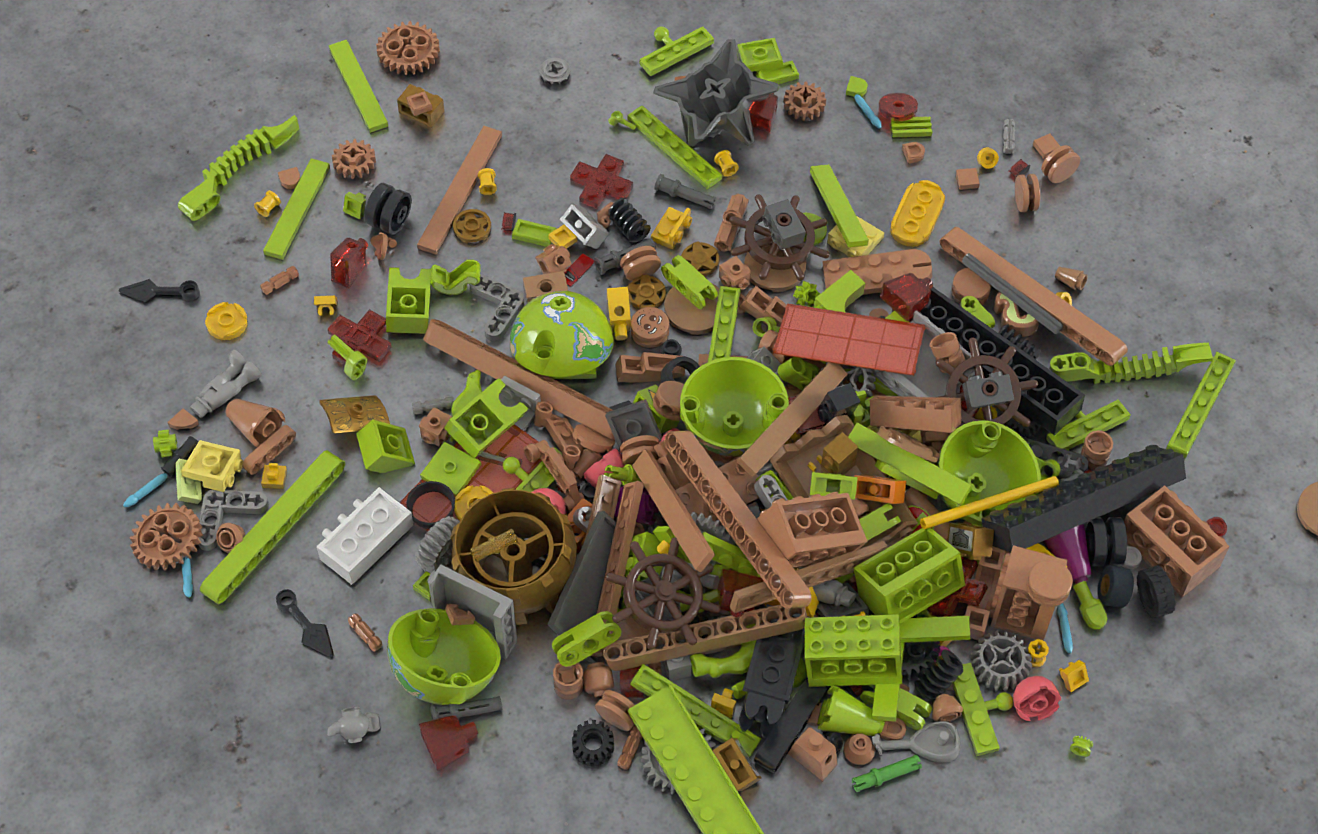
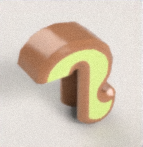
[994,292,1039,337]

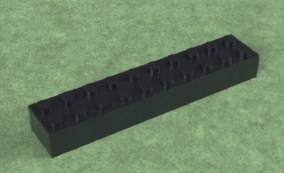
[892,278,1085,436]
[981,445,1186,553]

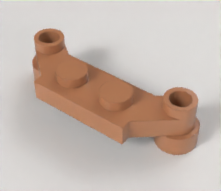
[534,401,584,471]
[523,440,586,516]

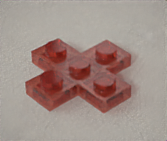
[570,154,633,209]
[327,309,392,365]
[927,557,988,617]

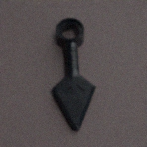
[118,279,200,302]
[276,589,334,657]

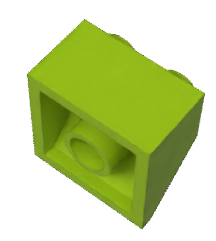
[356,419,415,473]

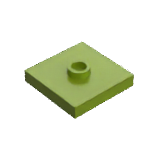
[737,38,783,72]
[420,442,481,497]

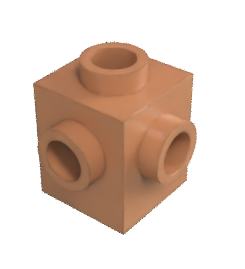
[535,244,572,274]
[719,256,751,291]
[419,407,452,447]

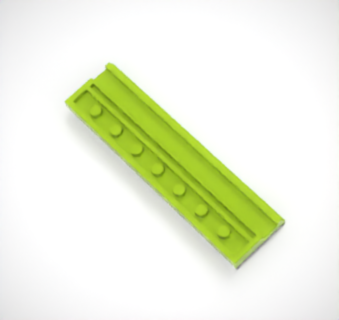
[627,684,764,834]

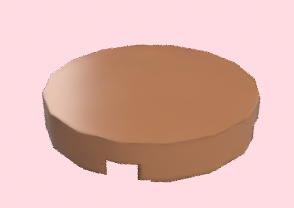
[572,424,615,453]

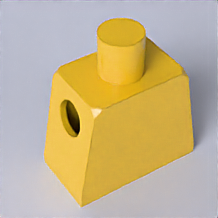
[607,287,631,340]

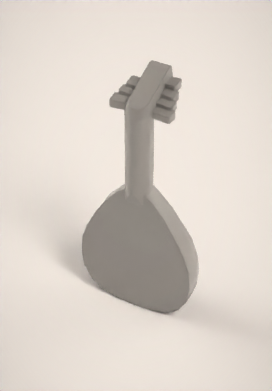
[872,721,960,763]

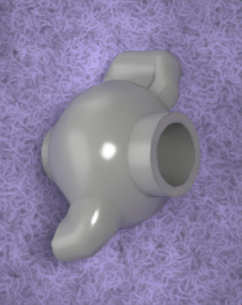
[327,707,381,743]

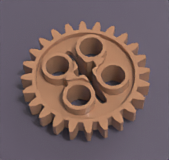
[376,21,440,75]
[130,503,203,570]

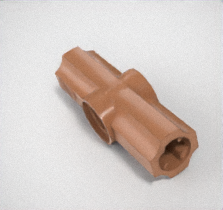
[714,193,749,252]

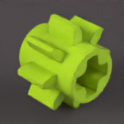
[793,281,820,308]
[153,429,178,457]

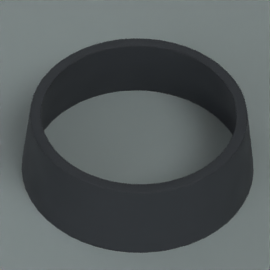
[406,481,455,529]

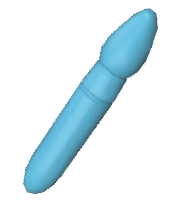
[854,94,881,129]
[123,473,168,507]
[182,557,193,598]
[1057,603,1073,653]

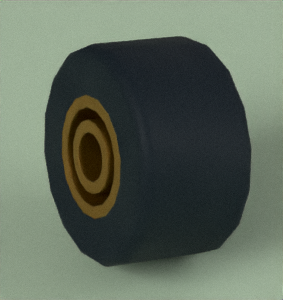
[1098,565,1134,608]

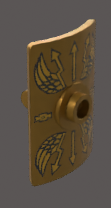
[319,395,390,434]

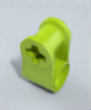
[960,296,995,328]
[778,357,819,390]

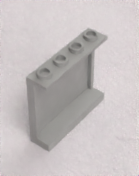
[873,310,975,397]
[428,564,517,659]

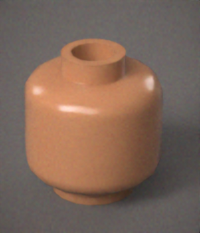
[583,662,614,698]

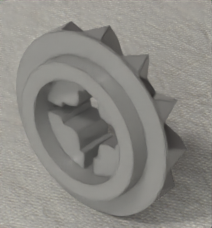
[539,58,570,84]

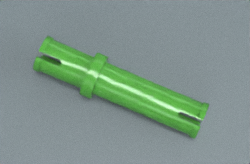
[852,754,922,792]

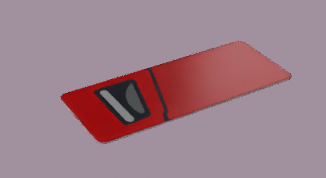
[564,254,594,286]

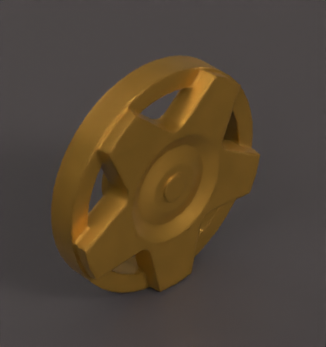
[453,209,491,243]
[681,241,719,276]
[628,275,666,310]

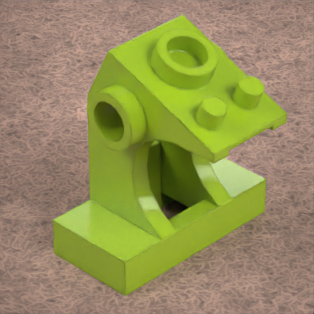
[810,472,858,500]

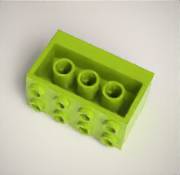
[854,528,965,624]
[805,615,902,687]

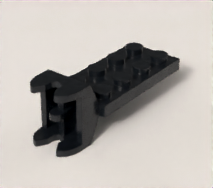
[739,604,811,738]

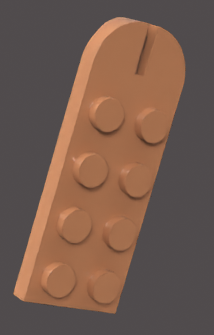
[822,249,932,295]

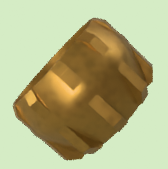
[451,488,577,625]

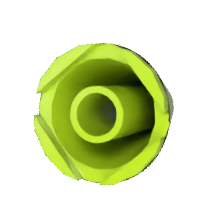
[817,685,885,737]

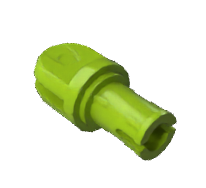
[604,464,642,485]
[1073,581,1108,630]

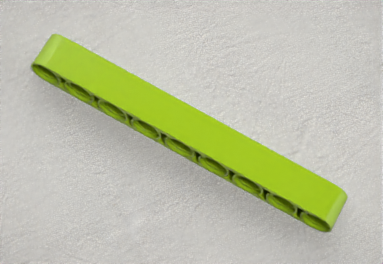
[200,450,345,604]

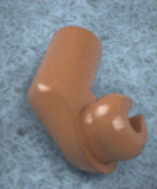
[597,202,614,228]

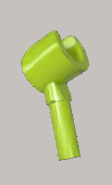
[608,111,636,130]

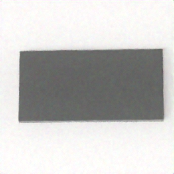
[548,511,622,663]

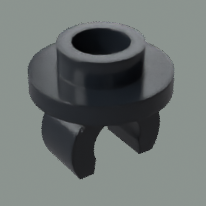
[822,731,843,754]

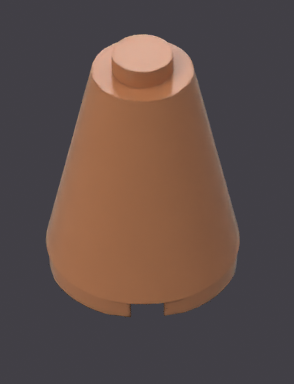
[226,399,285,447]

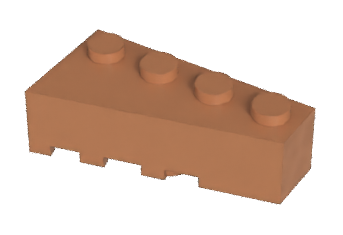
[870,395,961,433]

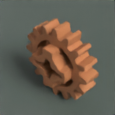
[783,81,826,120]
[332,139,376,179]

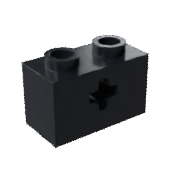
[817,383,861,425]

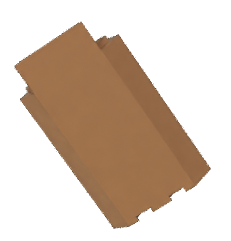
[769,415,918,549]

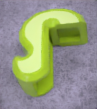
[430,259,481,295]

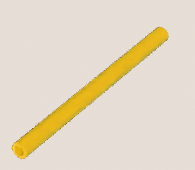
[920,476,1059,529]

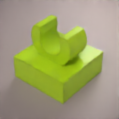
[343,192,366,219]

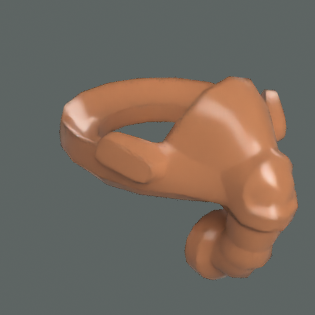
[370,232,397,261]

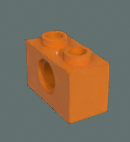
[854,475,906,504]

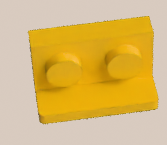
[651,207,693,249]

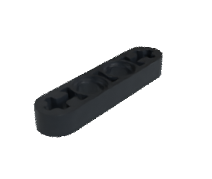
[1021,436,1089,473]

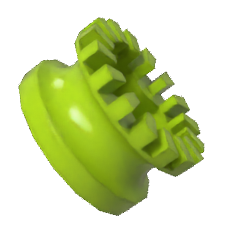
[1070,735,1093,757]

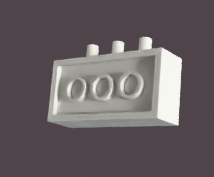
[317,487,413,585]

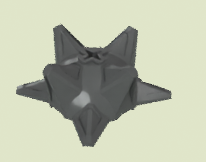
[653,39,779,147]

